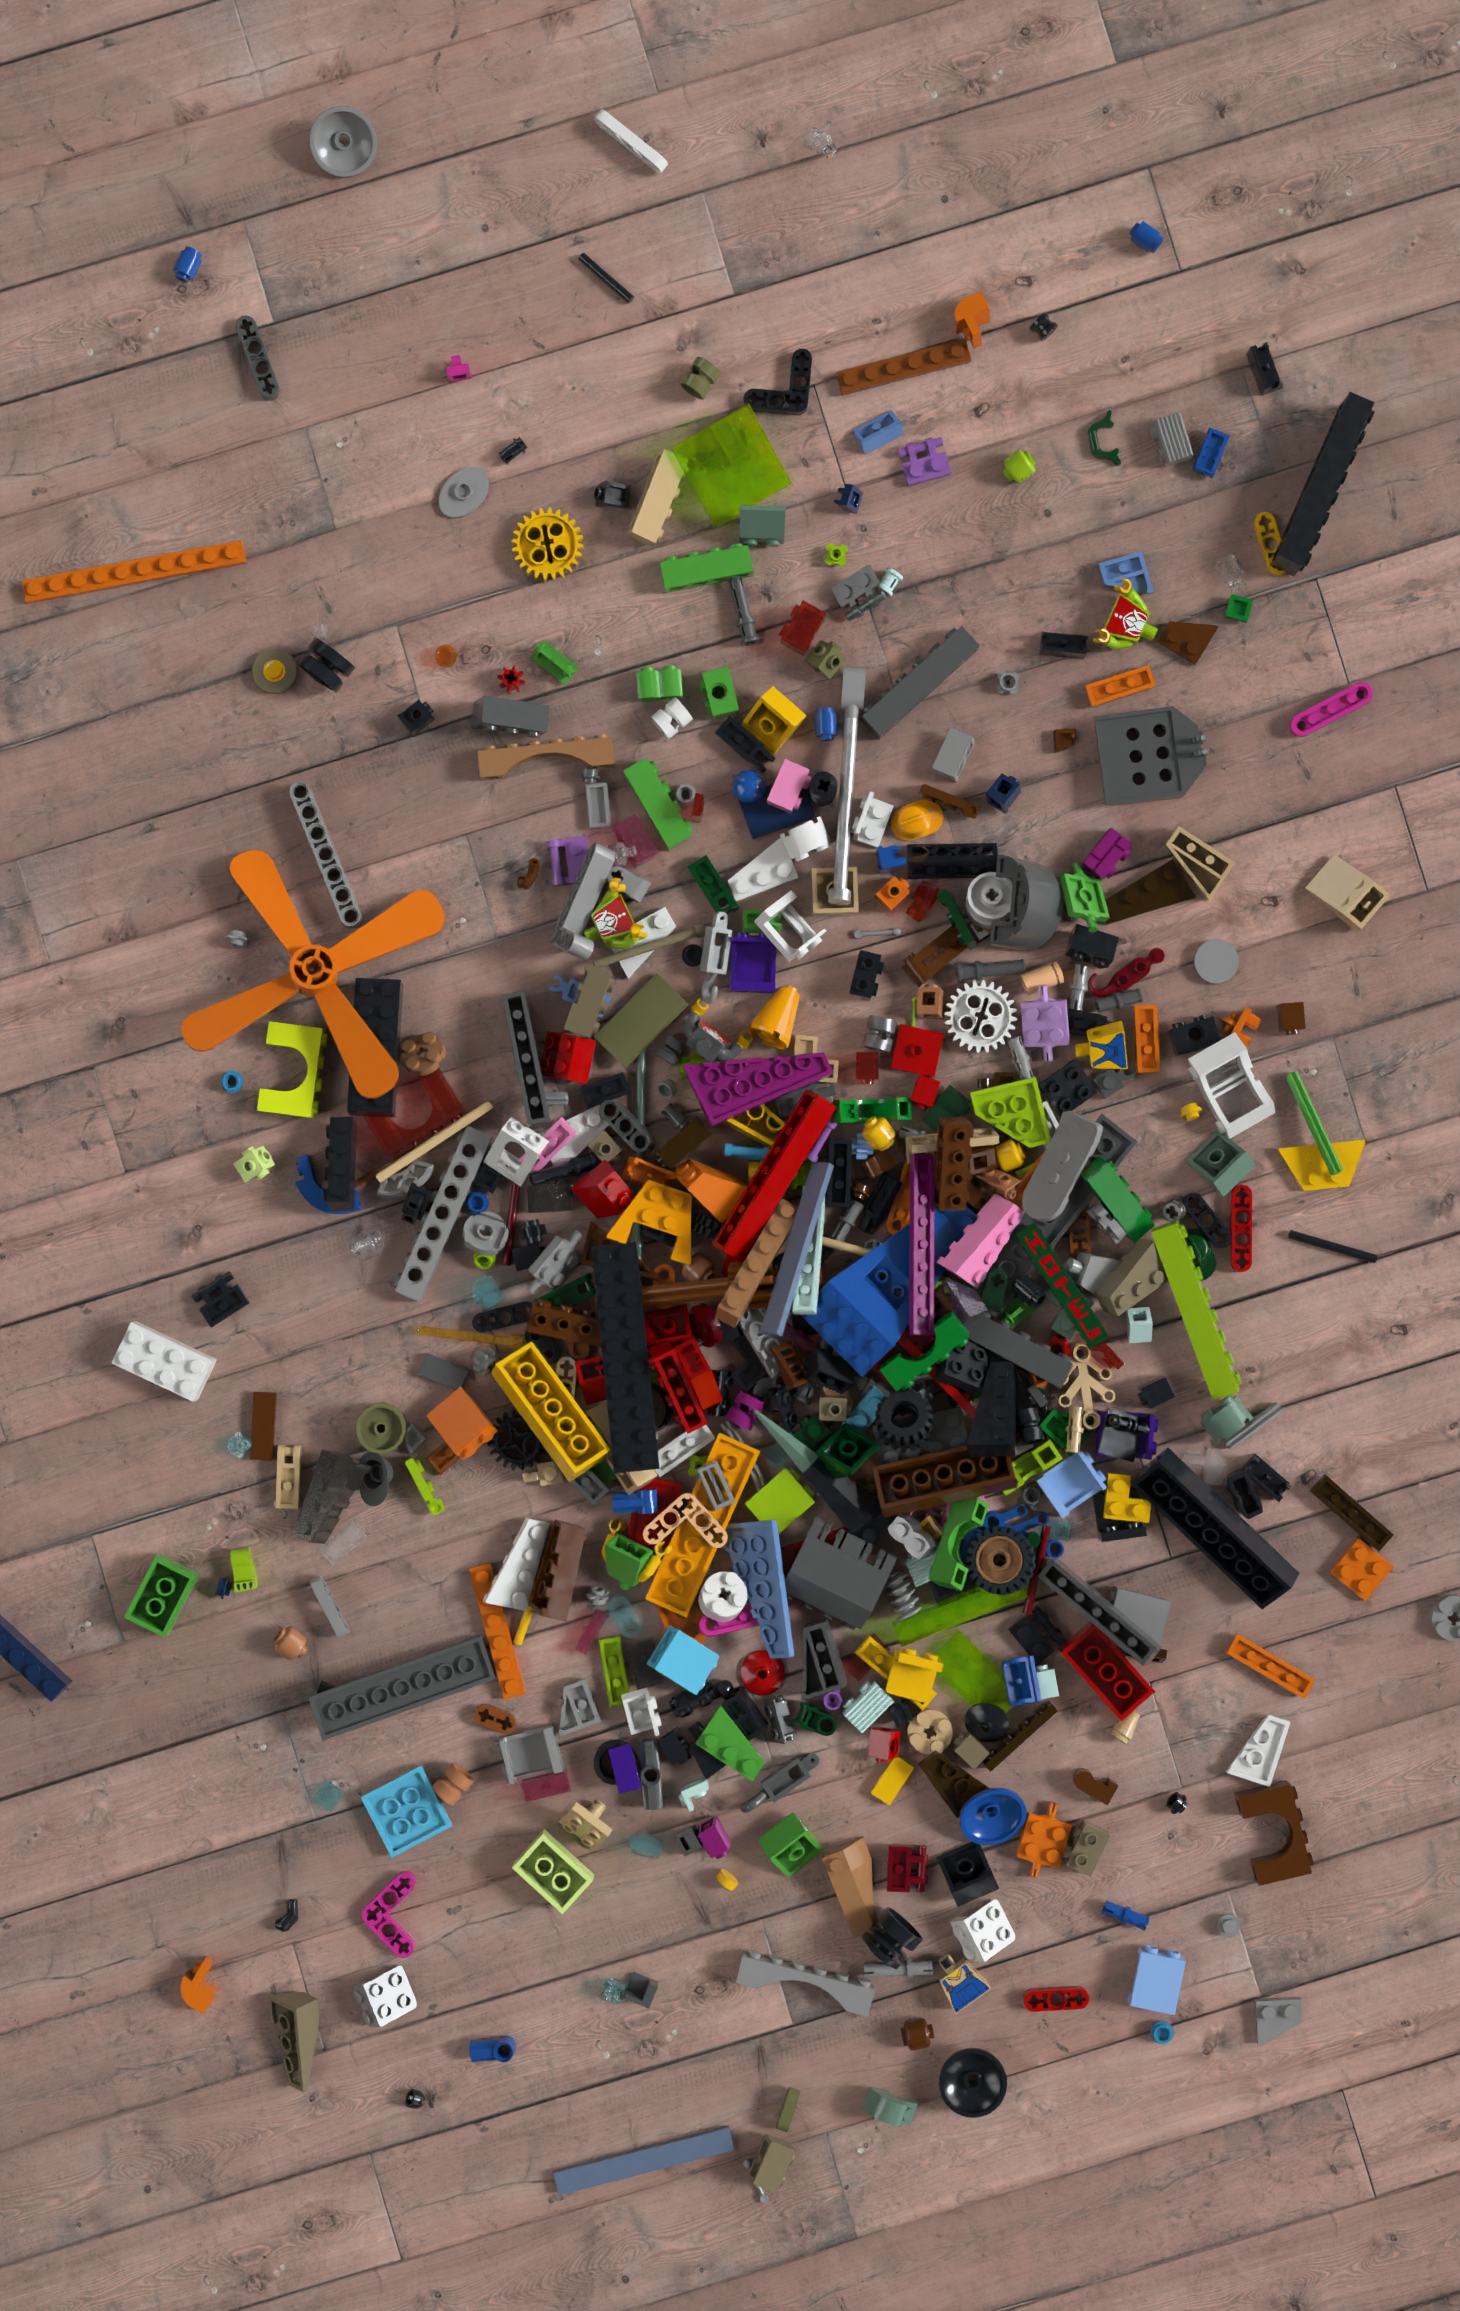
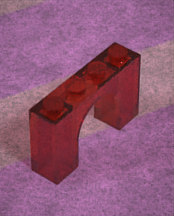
[363,1066,466,1159]

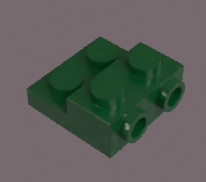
[789,1414,833,1453]

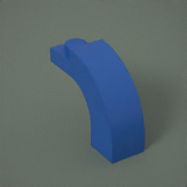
[295,1155,362,1214]

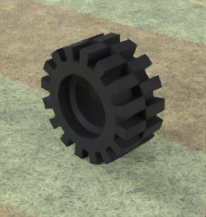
[691,1213,724,1240]

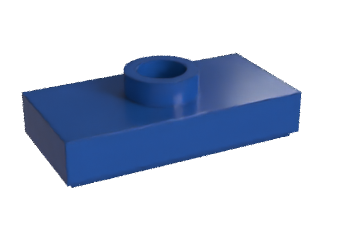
[1192,427,1230,479]

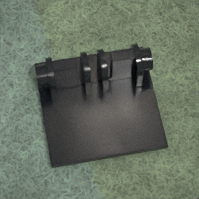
[1038,1058,1097,1118]
[1097,1408,1150,1462]

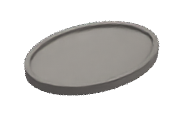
[439,467,489,518]

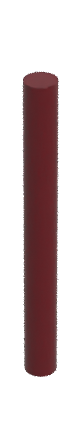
[502,1181,521,1266]
[1022,1524,1051,1615]

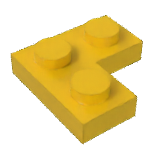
[1103,1473,1151,1523]

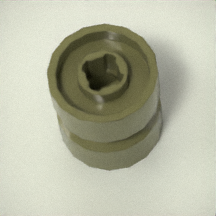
[680,356,721,400]

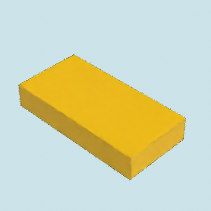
[870,1756,914,1806]

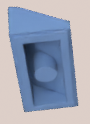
[852,410,904,454]

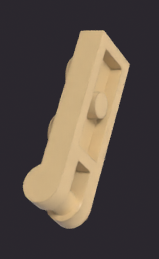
[276,1445,302,1509]

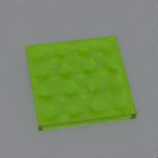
[671,403,792,528]

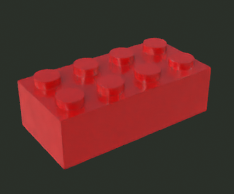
[1058,1621,1155,1721]

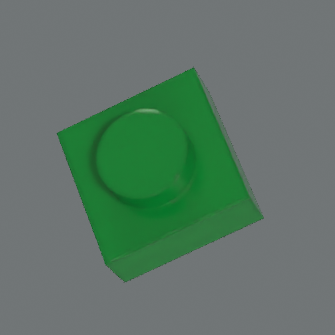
[1224,594,1253,623]

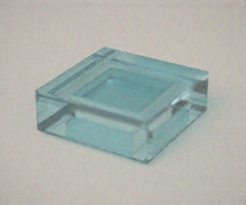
[313,1779,345,1812]

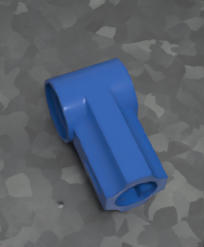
[612,1489,658,1514]
[469,2036,516,2063]

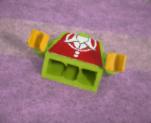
[1093,578,1158,650]
[584,878,647,950]

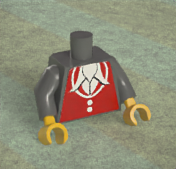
[682,998,753,1063]

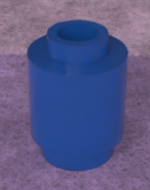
[1129,221,1164,253]
[173,246,202,283]
[814,707,838,741]

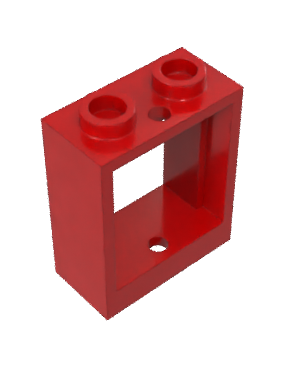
[673,1338,723,1410]

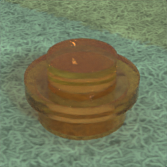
[435,644,457,667]

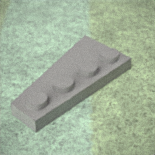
[738,1309,802,1379]

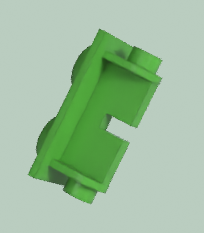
[530,640,579,685]
[999,1297,1046,1330]

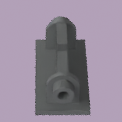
[764,1695,796,1744]

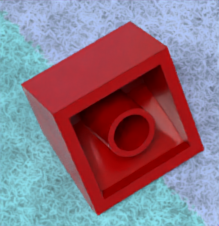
[571,1159,636,1219]

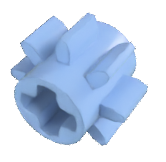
[851,1133,873,1160]

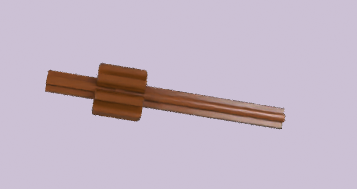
[641,1259,823,1310]

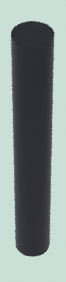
[578,253,634,303]

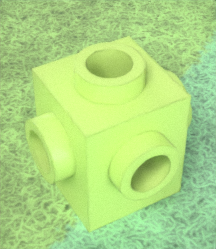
[233,1146,275,1183]

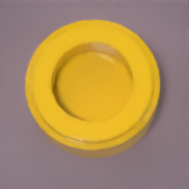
[716,1869,739,1891]

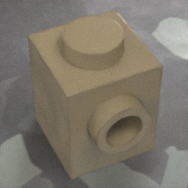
[587,1130,623,1165]
[819,1395,851,1421]

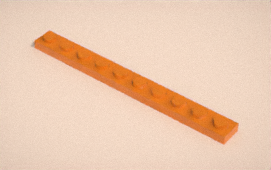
[22,540,247,604]

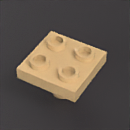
[559,1800,613,1849]

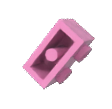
[767,759,812,814]

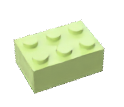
[512,1829,594,1914]

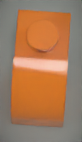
[954,291,990,348]
[181,1956,219,2014]

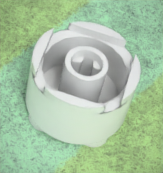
[780,816,831,862]
[699,1572,747,1622]

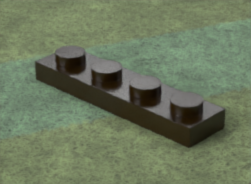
[1310,1474,1394,1551]
[983,1701,1057,1772]

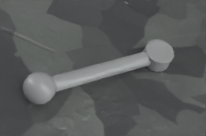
[854,927,901,939]
[743,2159,769,2204]

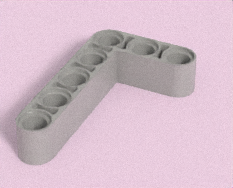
[550,843,616,960]

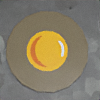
[252,649,297,694]

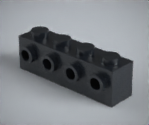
[324,1117,357,1211]

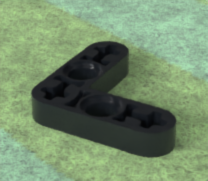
[743,348,812,415]

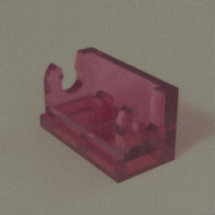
[612,814,659,869]
[521,1768,572,1802]

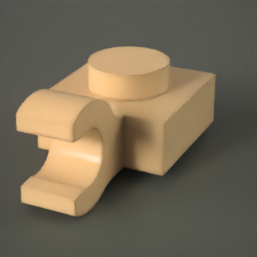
[522,1461,563,1486]

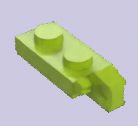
[405,1457,445,1516]

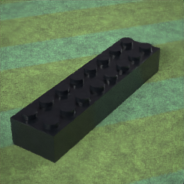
[1270,392,1375,577]
[1131,1447,1299,1610]

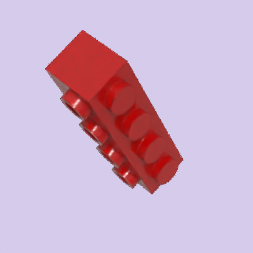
[647,1339,708,1434]

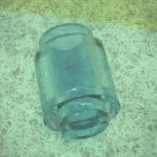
[628,1831,663,1859]

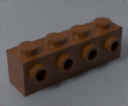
[934,1117,974,1211]
[526,1299,601,1347]

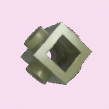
[805,640,846,680]

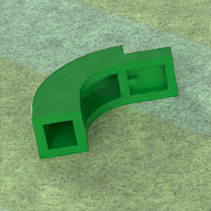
[833,1097,911,1124]

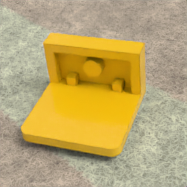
[885,1647,944,1703]

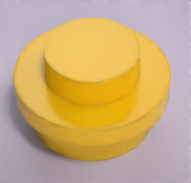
[1180,1103,1202,1121]

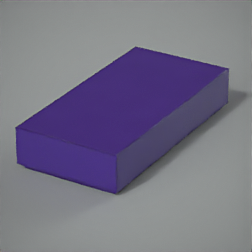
[608,1743,641,1794]

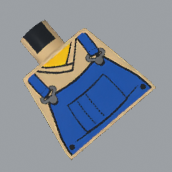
[938,1954,991,2014]

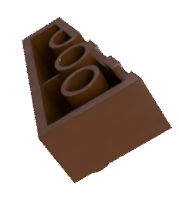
[529,1519,586,1622]

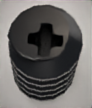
[808,771,838,806]

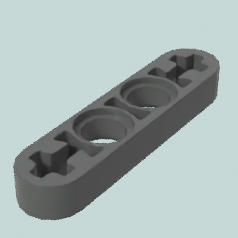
[236,315,280,401]

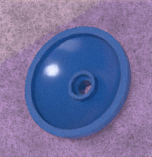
[959,1788,1027,1845]

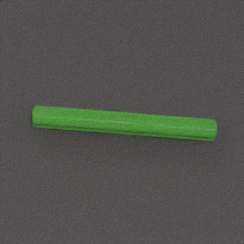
[1286,1071,1343,1175]

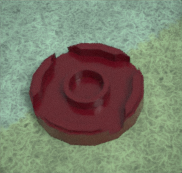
[689,1303,722,1348]

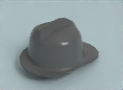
[358,1452,393,1506]

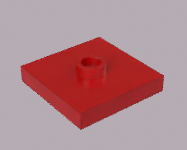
[890,1024,944,1077]

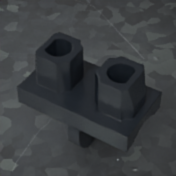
[401,1182,432,1224]

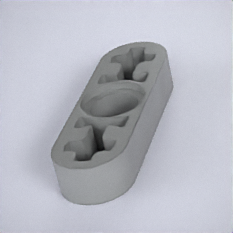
[310,1575,350,1638]

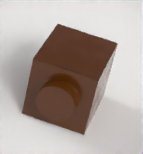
[1277,1002,1306,1035]

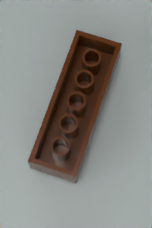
[872,1446,1018,1518]

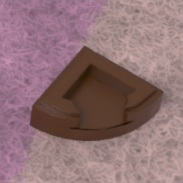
[1053,729,1076,753]

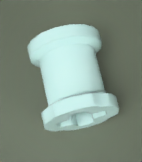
[876,567,903,597]

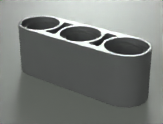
[599,1100,656,1153]

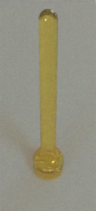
[417,1326,525,1351]

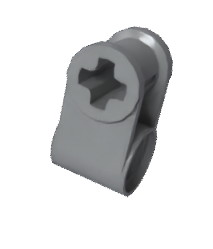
[607,866,651,903]

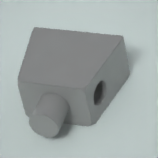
[1065,1252,1121,1298]

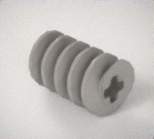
[884,1570,922,1621]

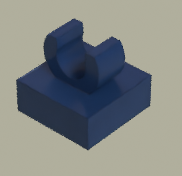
[834,484,863,514]

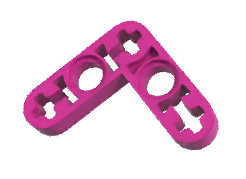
[362,1871,416,1958]

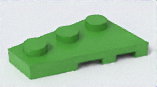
[695,1704,765,1782]

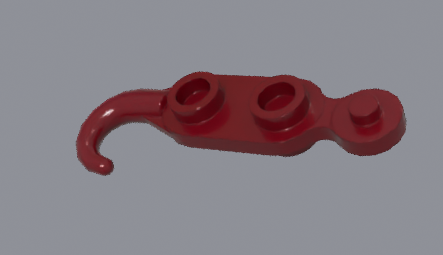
[1088,948,1165,997]

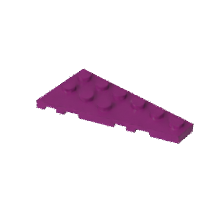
[682,1052,834,1127]

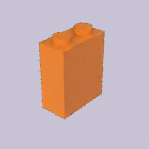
[426,1386,498,1460]

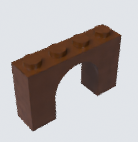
[1234,1780,1314,1886]

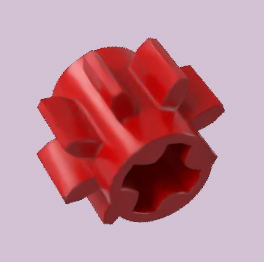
[497,665,526,694]

